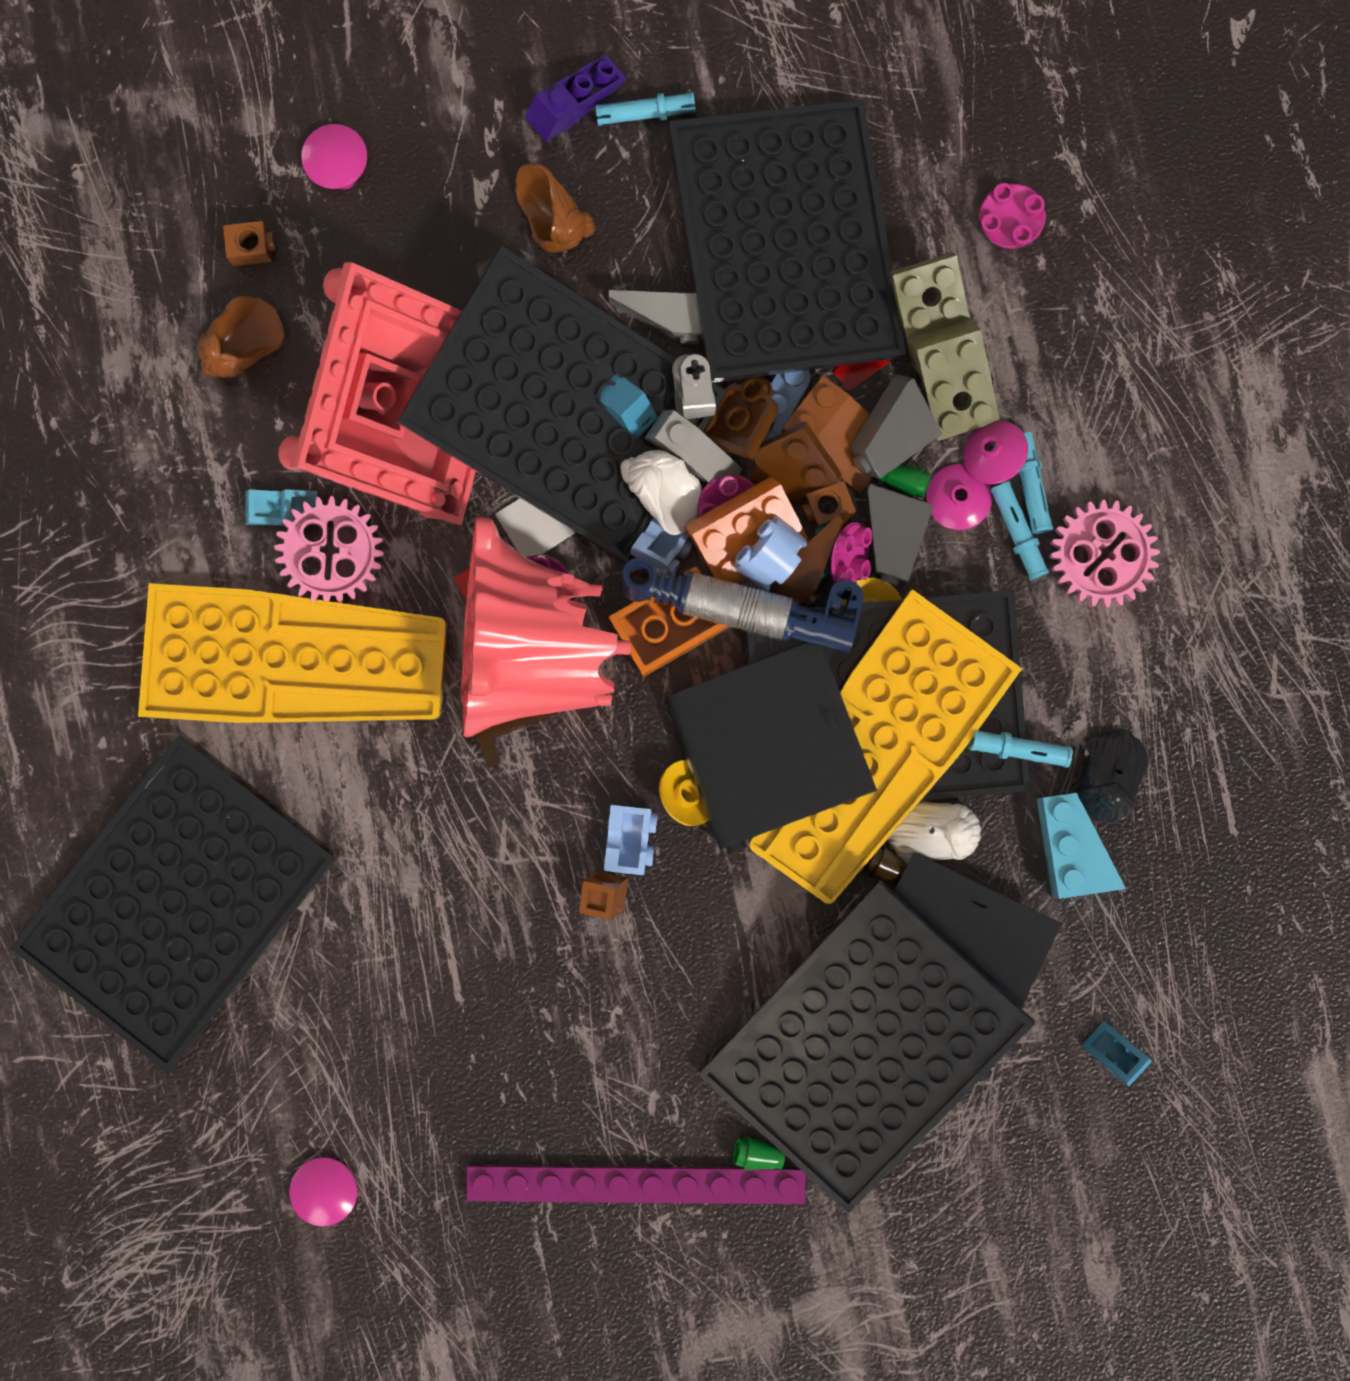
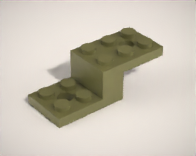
[890,252,1000,441]

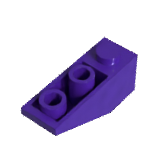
[525,54,627,142]

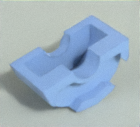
[733,515,807,592]
[630,518,694,575]
[604,805,658,875]

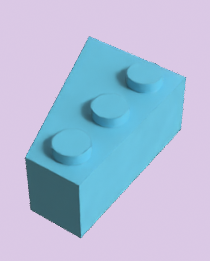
[1036,793,1126,899]

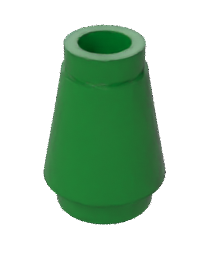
[880,465,932,499]
[733,1136,785,1170]

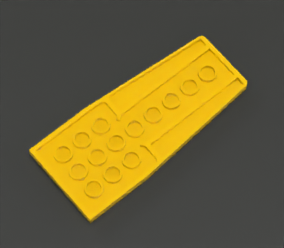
[138,583,447,723]
[749,589,1022,904]

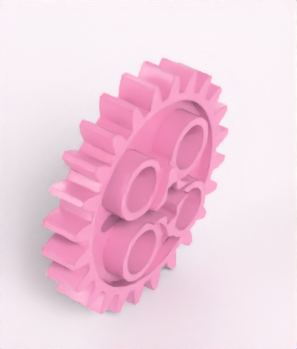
[274,496,384,603]
[1049,500,1160,609]

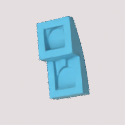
[246,489,317,525]

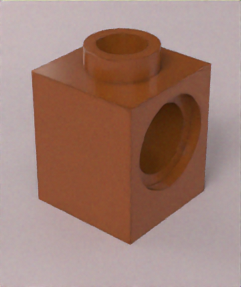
[223,221,276,266]
[802,480,856,528]
[579,871,628,920]

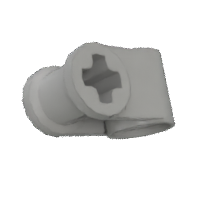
[672,354,716,420]

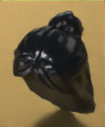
[1078,729,1148,823]

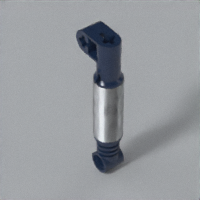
[621,558,863,653]

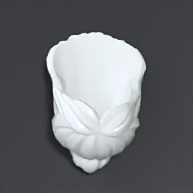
[620,450,702,535]
[887,800,981,863]

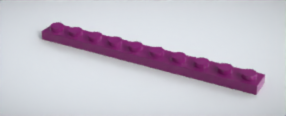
[467,1165,805,1204]

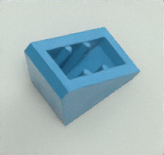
[594,375,658,440]
[1082,1021,1152,1086]

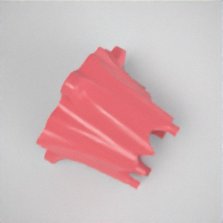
[460,517,631,737]

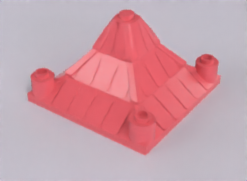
[278,262,476,525]

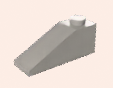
[609,290,702,346]
[645,410,742,484]

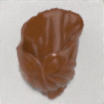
[515,163,595,253]
[198,296,285,378]

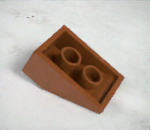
[781,375,872,494]

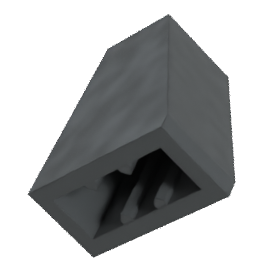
[850,375,942,479]
[865,484,934,587]

